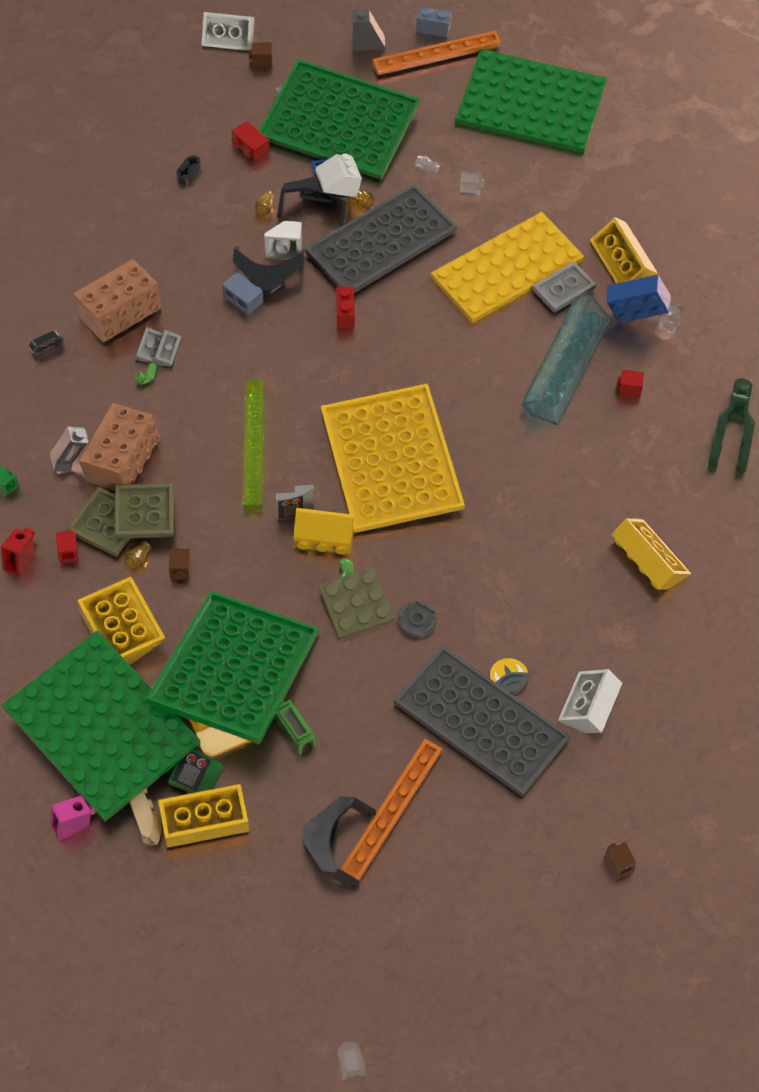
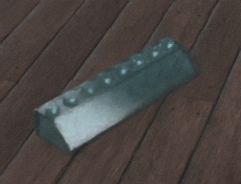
[521,294,611,425]

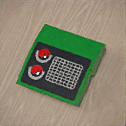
[168,750,224,794]

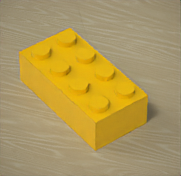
[158,784,249,848]

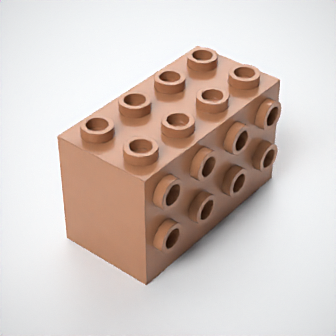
[73,259,162,342]
[79,403,160,491]

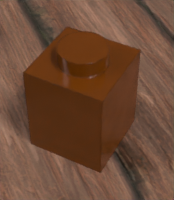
[249,42,272,66]
[169,548,191,580]
[604,842,637,879]

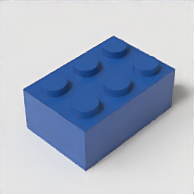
[606,274,671,323]

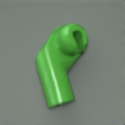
[134,363,157,385]
[338,559,354,580]

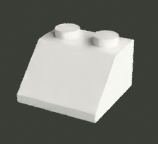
[264,221,302,260]

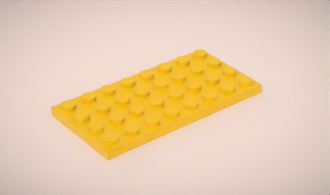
[430,212,584,324]

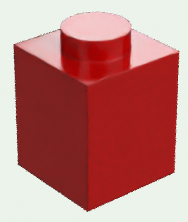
[616,369,644,397]
[55,530,79,562]

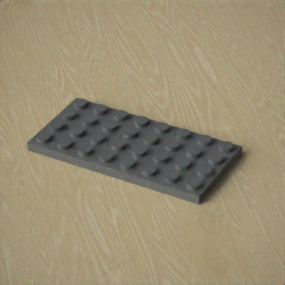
[305,184,457,293]
[393,645,570,796]

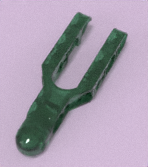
[708,378,755,473]

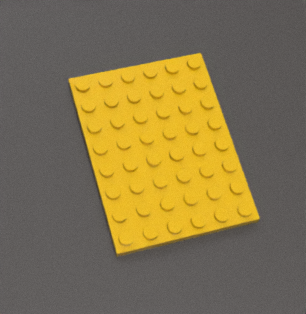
[321,383,465,533]

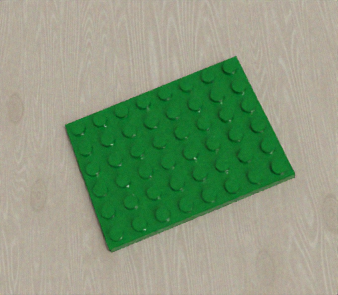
[455,49,607,153]
[259,59,420,180]
[145,591,319,744]
[1,631,201,822]

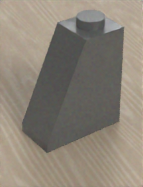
[352,10,385,51]

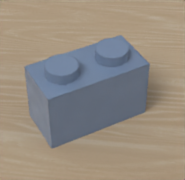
[416,7,452,38]
[222,272,263,314]

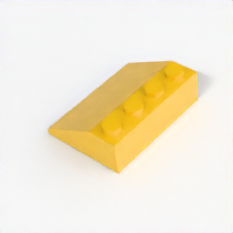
[77,577,166,665]

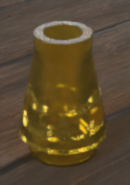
[350,190,375,209]
[255,191,274,215]
[124,541,151,569]

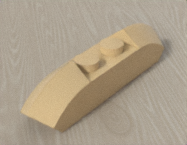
[129,788,162,846]

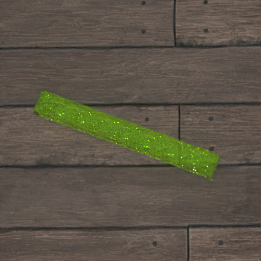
[243,380,264,509]

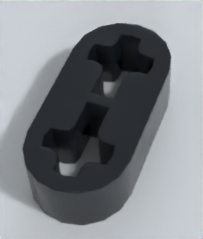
[176,155,201,184]
[29,330,64,356]

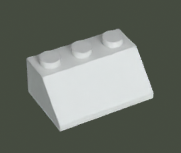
[201,12,255,50]
[315,154,362,197]
[558,669,622,733]

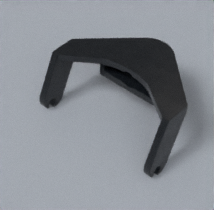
[277,177,350,227]
[233,246,304,294]
[301,796,376,888]

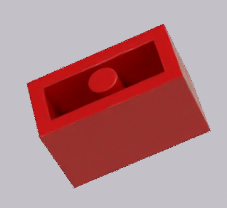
[231,121,270,161]
[336,286,355,328]

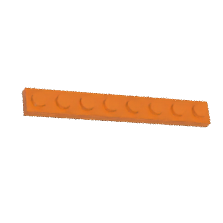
[373,30,501,75]
[340,739,442,881]

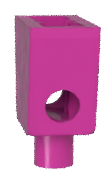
[50,796,96,841]

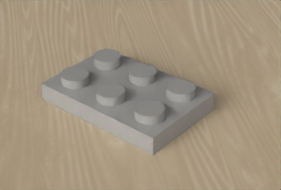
[532,262,596,313]

